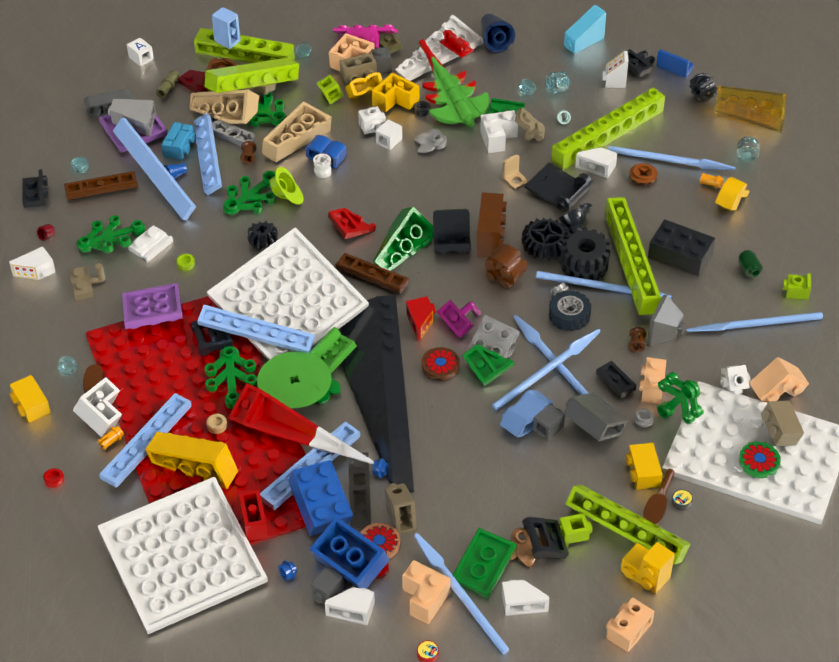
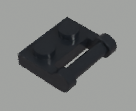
[190,320,233,356]
[522,517,569,559]

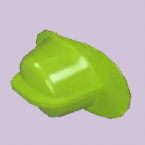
[270,167,304,205]

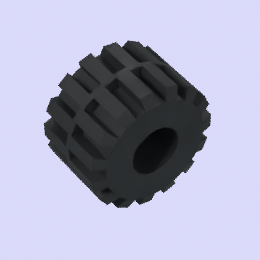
[560,228,611,281]

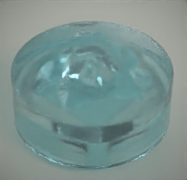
[295,42,312,58]
[518,79,536,95]
[71,157,89,173]

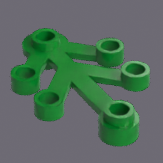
[239,89,287,127]
[223,170,275,215]
[76,215,146,253]
[204,346,257,409]
[657,372,704,425]

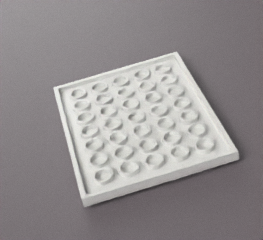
[662,381,839,525]

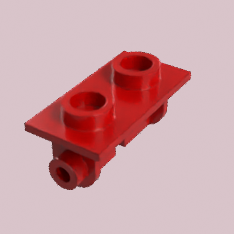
[439,30,474,58]

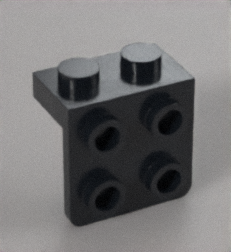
[433,209,471,254]

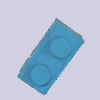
[161,122,196,160]

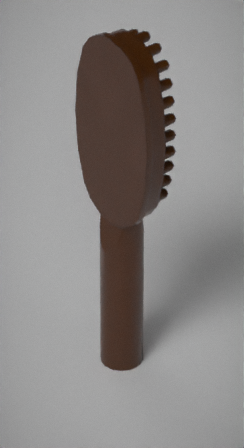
[83,364,103,424]
[643,469,675,525]

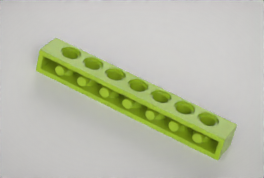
[551,87,665,170]
[604,197,661,315]

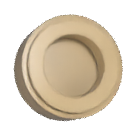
[206,414,227,434]

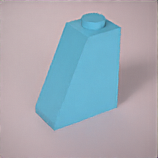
[564,5,606,54]

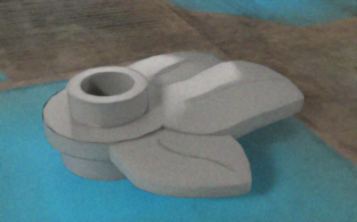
[414,129,447,153]

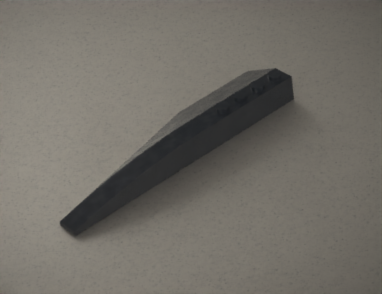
[341,295,414,493]

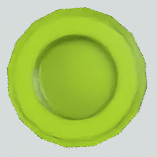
[176,254,195,271]

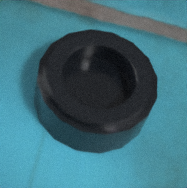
[414,101,430,117]

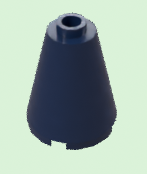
[481,14,516,52]

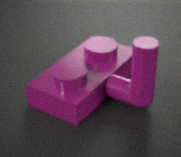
[436,299,481,338]

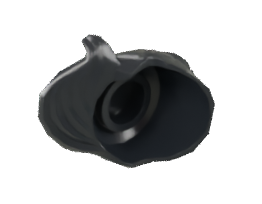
[558,203,592,234]

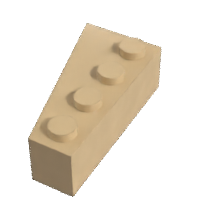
[262,101,332,162]

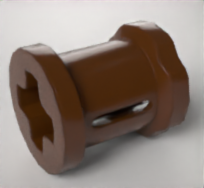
[240,141,257,164]
[628,327,647,352]

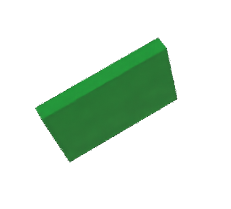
[452,528,517,600]

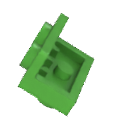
[310,327,357,373]

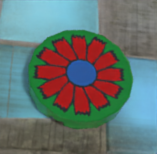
[739,442,781,479]

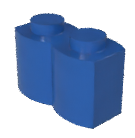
[306,135,347,168]

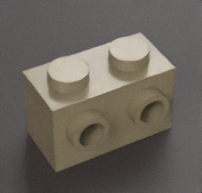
[340,53,377,86]
[761,401,804,446]

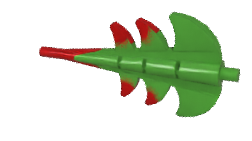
[419,39,489,128]

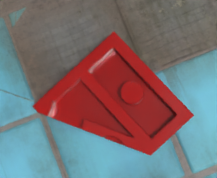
[328,208,376,239]

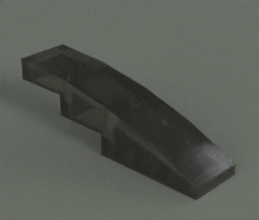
[348,452,371,527]

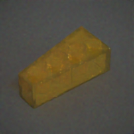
[714,85,787,133]

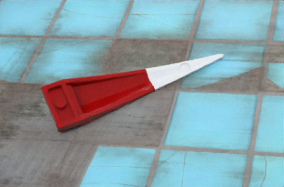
[228,383,374,464]

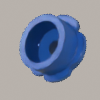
[372,458,388,479]
[278,560,297,581]

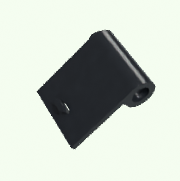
[524,162,593,212]

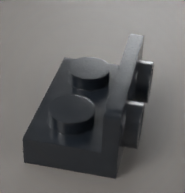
[22,169,48,208]

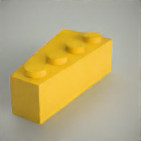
[145,432,238,489]

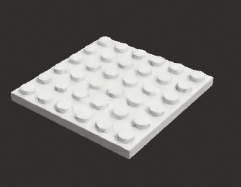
[207,227,369,361]
[97,477,268,634]

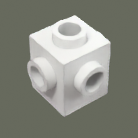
[358,106,386,134]
[720,364,751,394]

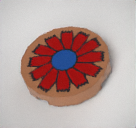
[361,523,400,559]

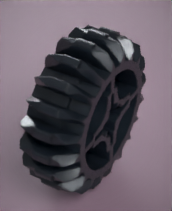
[521,217,570,261]

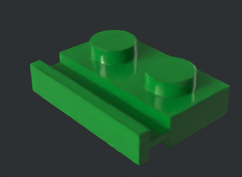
[487,98,525,114]

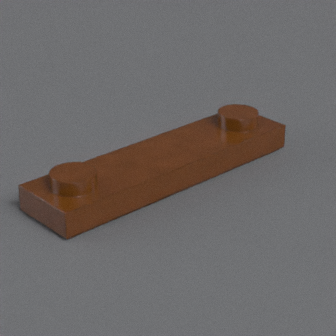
[64,171,138,200]
[335,253,409,294]

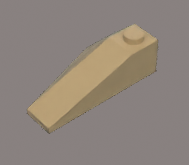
[189,90,259,125]

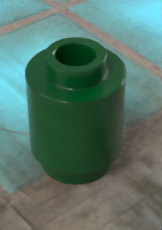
[738,250,763,277]

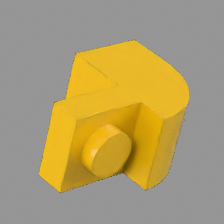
[715,177,750,210]

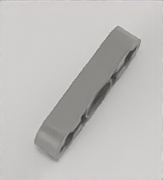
[212,120,256,147]

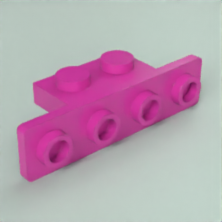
[333,25,398,48]

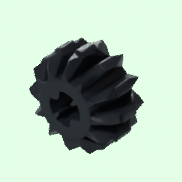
[689,73,717,102]
[247,220,278,250]

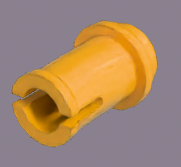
[700,173,724,189]
[97,426,124,450]

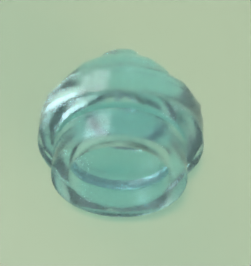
[57,356,77,375]

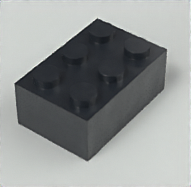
[648,219,715,277]

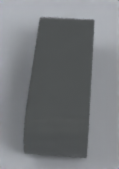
[84,89,134,118]

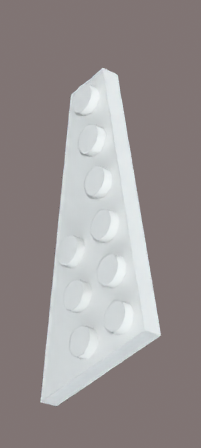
[395,15,483,81]

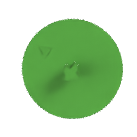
[257,351,331,408]

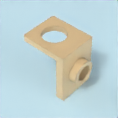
[502,154,529,190]

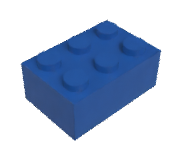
[288,460,353,536]
[309,516,390,589]

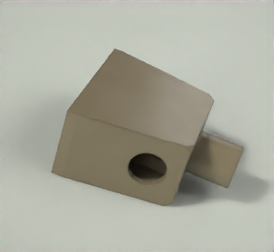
[385,483,417,534]

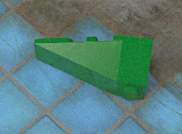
[373,206,433,271]

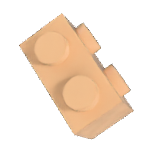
[639,357,667,404]
[606,597,655,652]

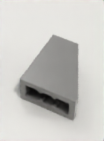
[108,99,156,136]

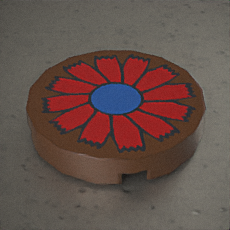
[422,347,460,381]

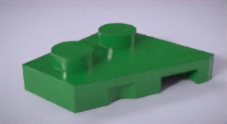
[462,344,515,387]

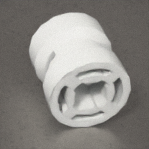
[313,154,331,178]

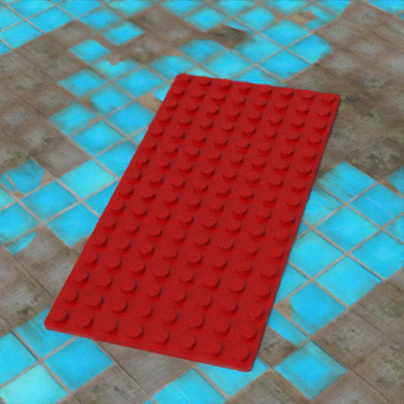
[86,296,306,545]

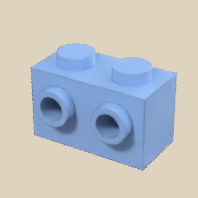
[212,7,240,49]

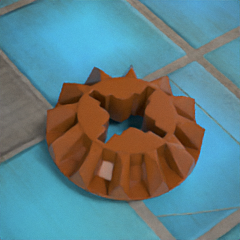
[629,163,658,186]

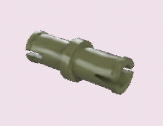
[156,70,180,98]

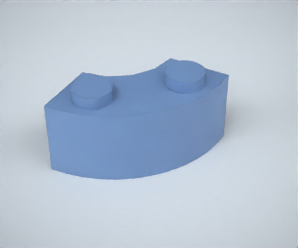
[499,390,554,437]

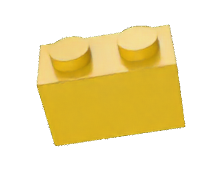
[9,375,51,423]
[625,443,662,490]

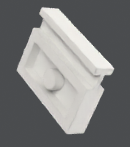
[128,225,173,262]

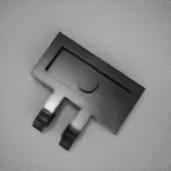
[627,49,655,77]

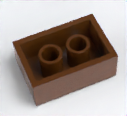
[477,192,507,258]

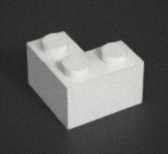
[480,110,518,153]
[73,377,122,437]

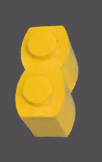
[345,73,383,99]

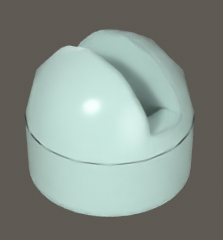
[557,110,571,124]

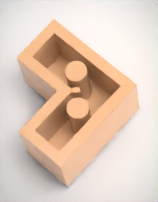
[329,33,374,71]
[749,357,809,402]
[402,560,451,625]

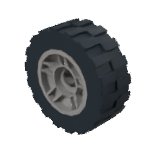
[549,290,591,331]

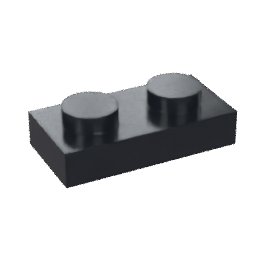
[596,361,637,398]

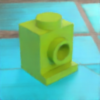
[316,75,344,105]
[782,273,811,300]
[559,513,592,546]

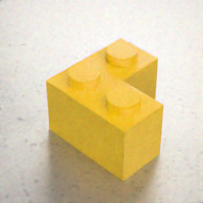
[372,73,420,113]
[621,542,675,594]

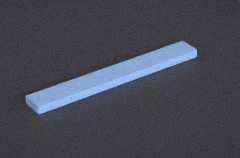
[113,118,196,220]

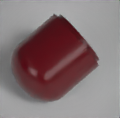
[36,224,55,241]

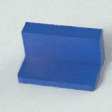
[656,49,694,78]

